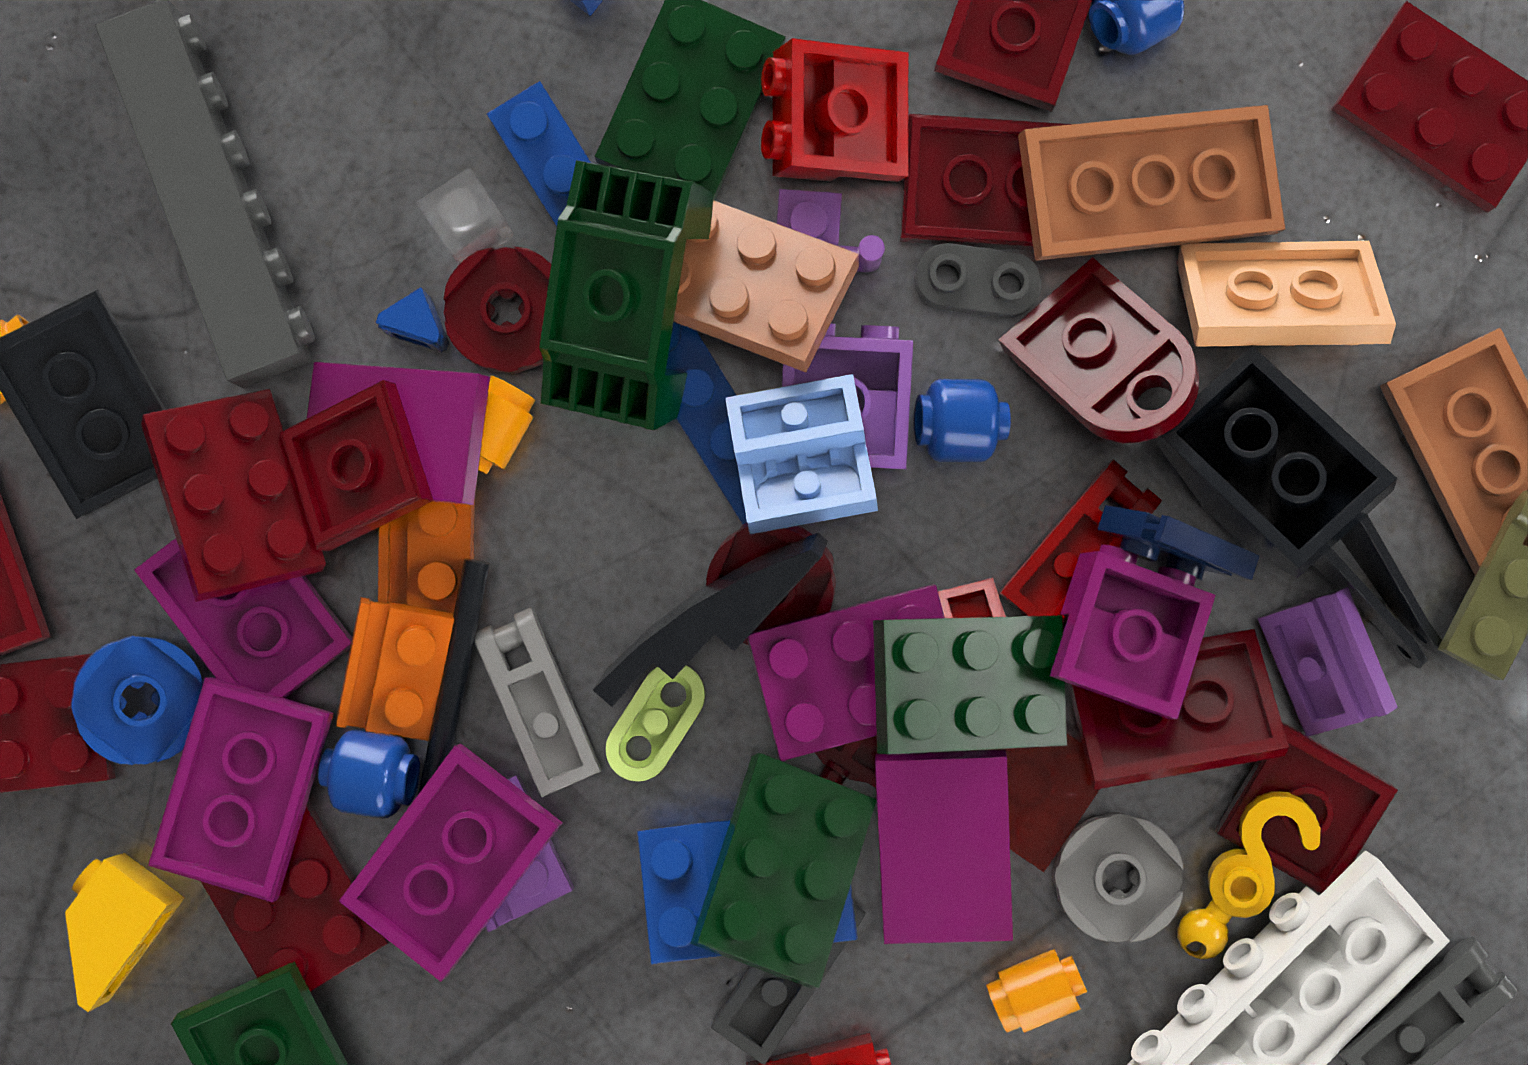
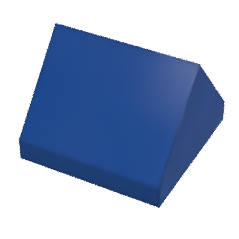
[376,287,449,353]

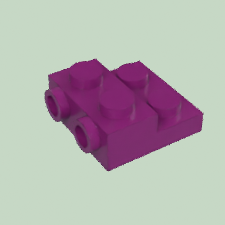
[1050,545,1216,719]

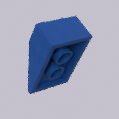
[637,820,858,964]

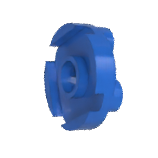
[71,636,203,765]

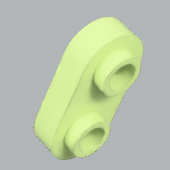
[606,665,706,781]

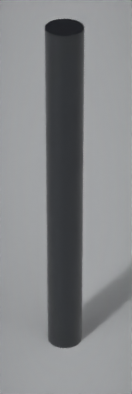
[418,558,490,794]

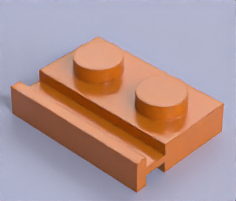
[378,499,475,613]
[336,597,454,741]

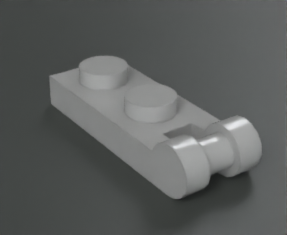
[474,607,602,797]

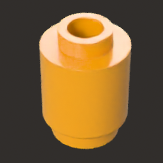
[478,375,536,475]
[986,948,1087,1033]

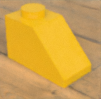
[65,853,185,1012]

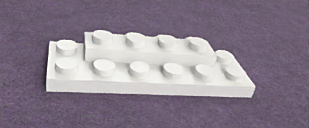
[1127,850,1450,1065]

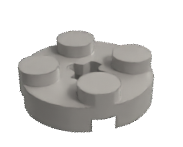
[1051,812,1184,943]

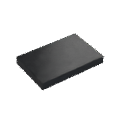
[0,289,166,519]

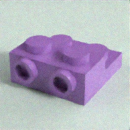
[782,323,913,469]

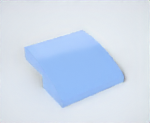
[725,374,878,534]

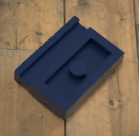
[1097,505,1260,581]

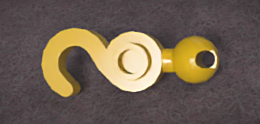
[1177,791,1321,960]

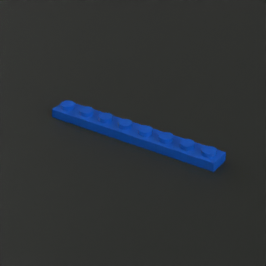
[486,81,747,525]

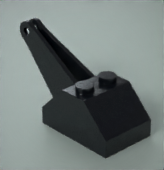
[1157,346,1442,668]

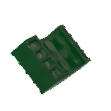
[539,160,713,430]

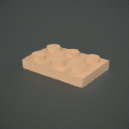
[1177,241,1396,347]

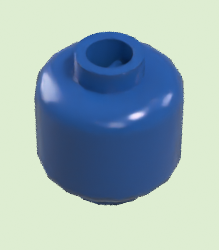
[1089,0,1185,56]
[914,379,1011,462]
[318,729,420,819]

